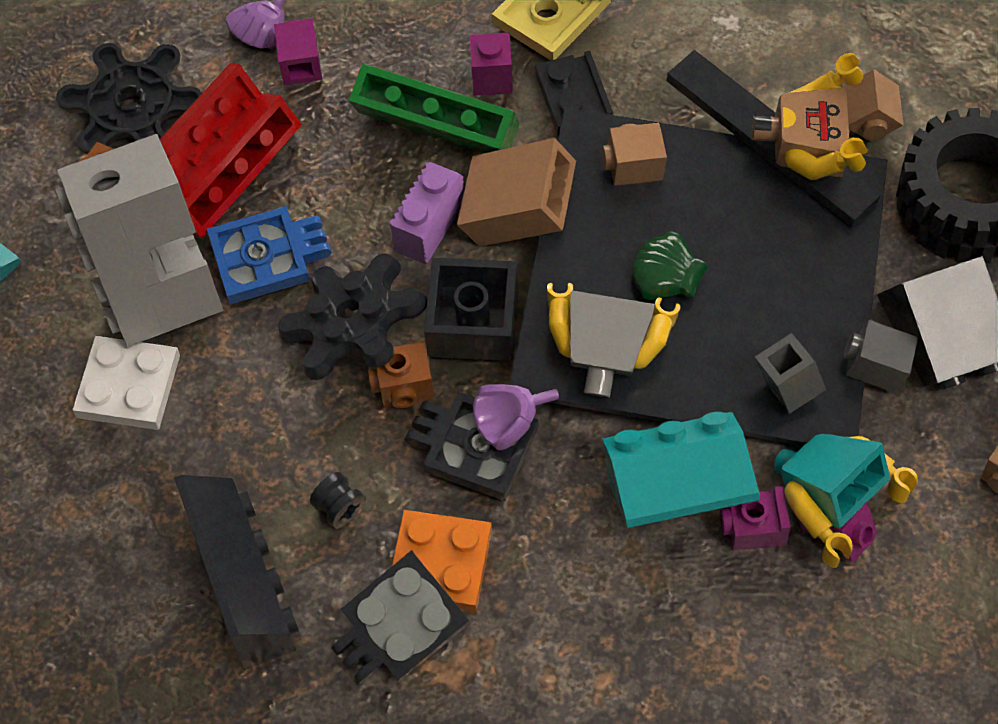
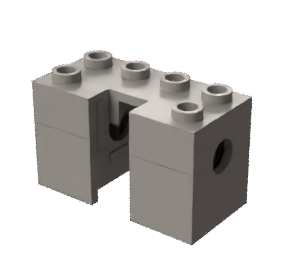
[55,134,224,347]

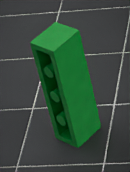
[348,63,520,154]

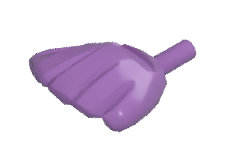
[225,0,286,50]
[473,384,559,450]

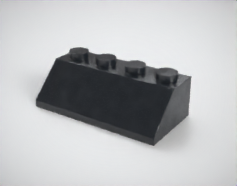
[174,475,299,670]

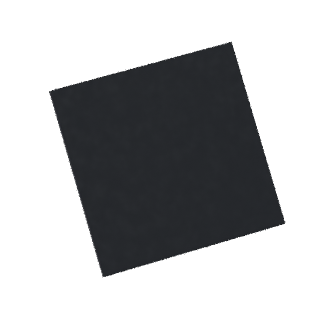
[510,107,888,446]

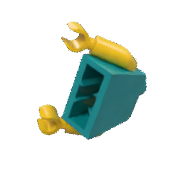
[774,434,918,568]

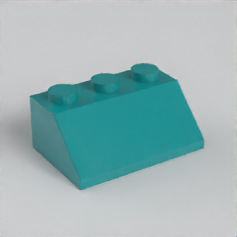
[602,412,760,528]

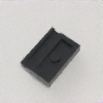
[535,51,613,136]

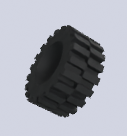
[896,108,998,264]

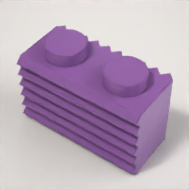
[389,162,464,264]

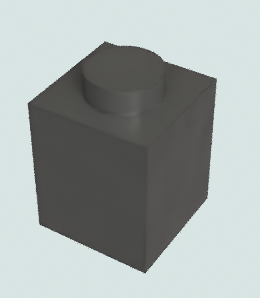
[844,320,918,392]
[755,333,826,414]

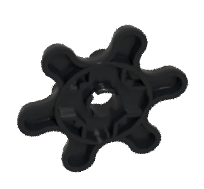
[56,43,202,154]
[278,253,427,380]

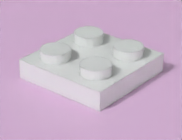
[73,336,180,430]

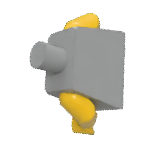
[547,283,680,398]

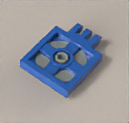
[207,206,332,305]

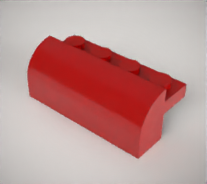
[160,63,302,238]

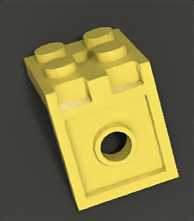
[492,0,611,60]

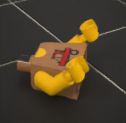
[751,53,868,180]

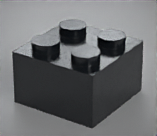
[424,258,519,361]

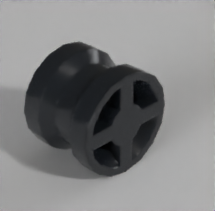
[309,472,366,529]

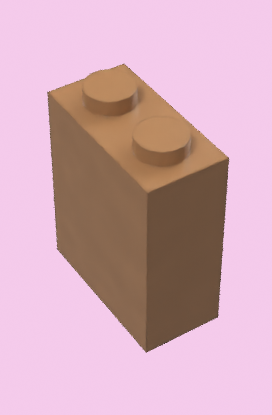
[457,138,576,247]

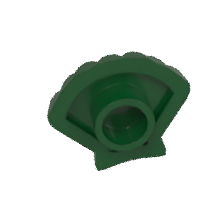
[632,232,708,300]

